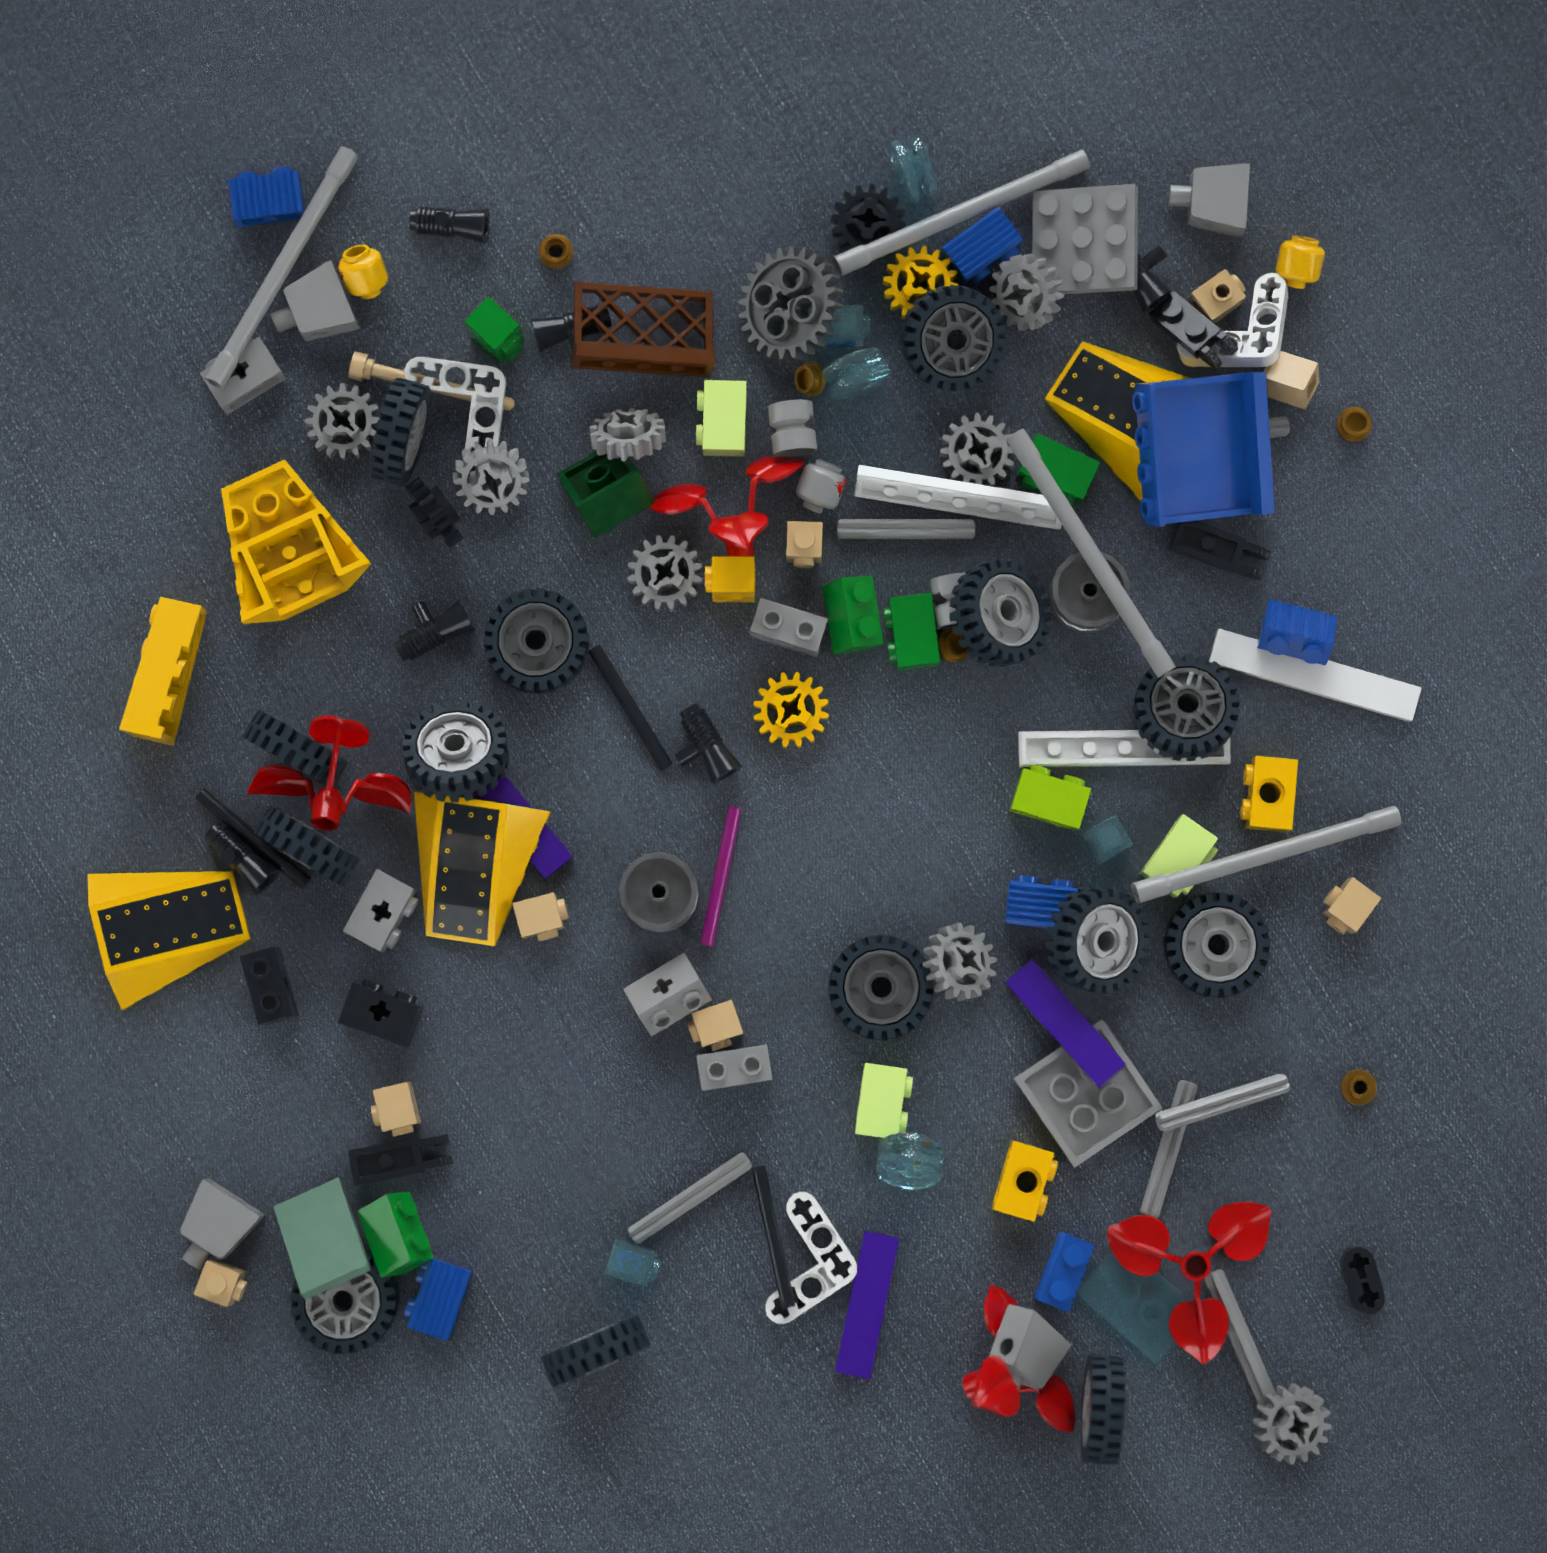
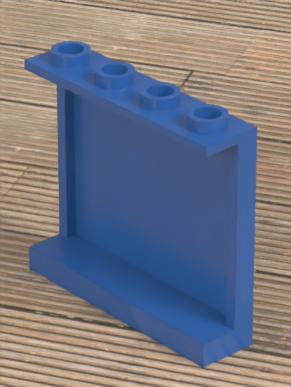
[1132,372,1275,527]

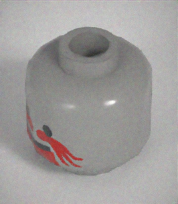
[796,459,847,514]

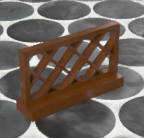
[571,282,715,378]

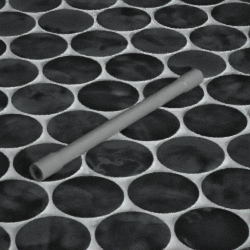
[205,146,358,390]
[833,149,1090,276]
[1006,428,1176,678]
[1131,806,1401,903]

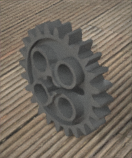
[738,246,844,362]

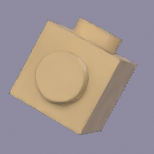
[1187,269,1246,324]
[1264,351,1320,409]
[786,521,823,568]
[1322,877,1381,935]
[513,892,569,942]
[687,1000,744,1052]
[371,1082,421,1137]
[193,1258,247,1307]

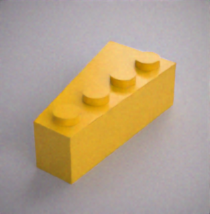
[119,597,207,746]

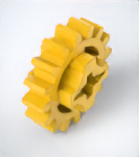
[883,246,958,320]
[753,672,829,749]

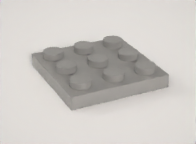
[1032,184,1138,295]
[1013,1019,1162,1168]

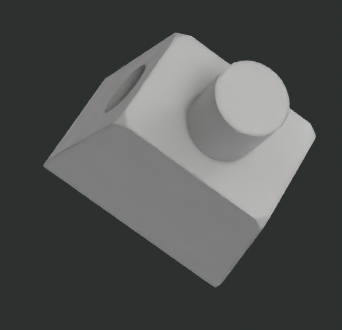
[1168,163,1250,237]
[270,260,360,341]
[180,1178,265,1269]
[989,1304,1071,1390]

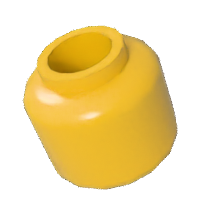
[1275,235,1325,289]
[338,245,388,299]

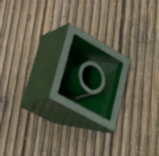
[556,451,655,538]

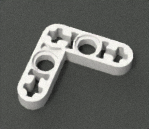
[1177,273,1288,367]
[404,357,507,467]
[766,1192,857,1324]

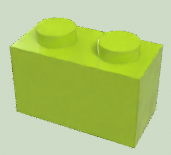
[1009,765,1091,832]

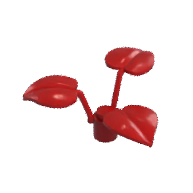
[646,456,805,557]
[247,715,412,831]
[1107,1202,1272,1364]
[962,1285,1075,1433]

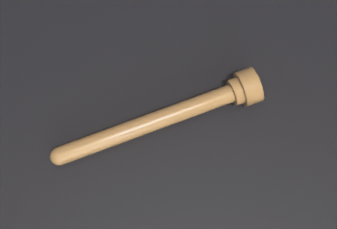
[348,351,515,411]

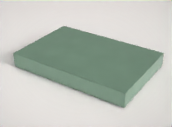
[273,1177,371,1299]

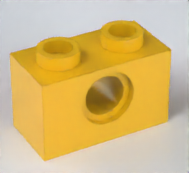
[705,556,755,602]
[1240,756,1298,833]
[991,1140,1058,1222]

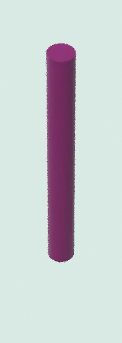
[700,806,742,947]

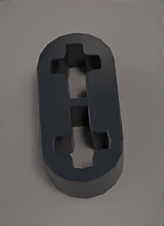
[1340,1246,1385,1314]

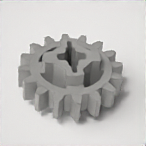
[989,253,1064,331]
[305,383,380,461]
[590,408,666,461]
[939,413,1015,487]
[453,439,529,515]
[627,535,703,612]
[922,923,997,1002]
[1252,1383,1332,1465]

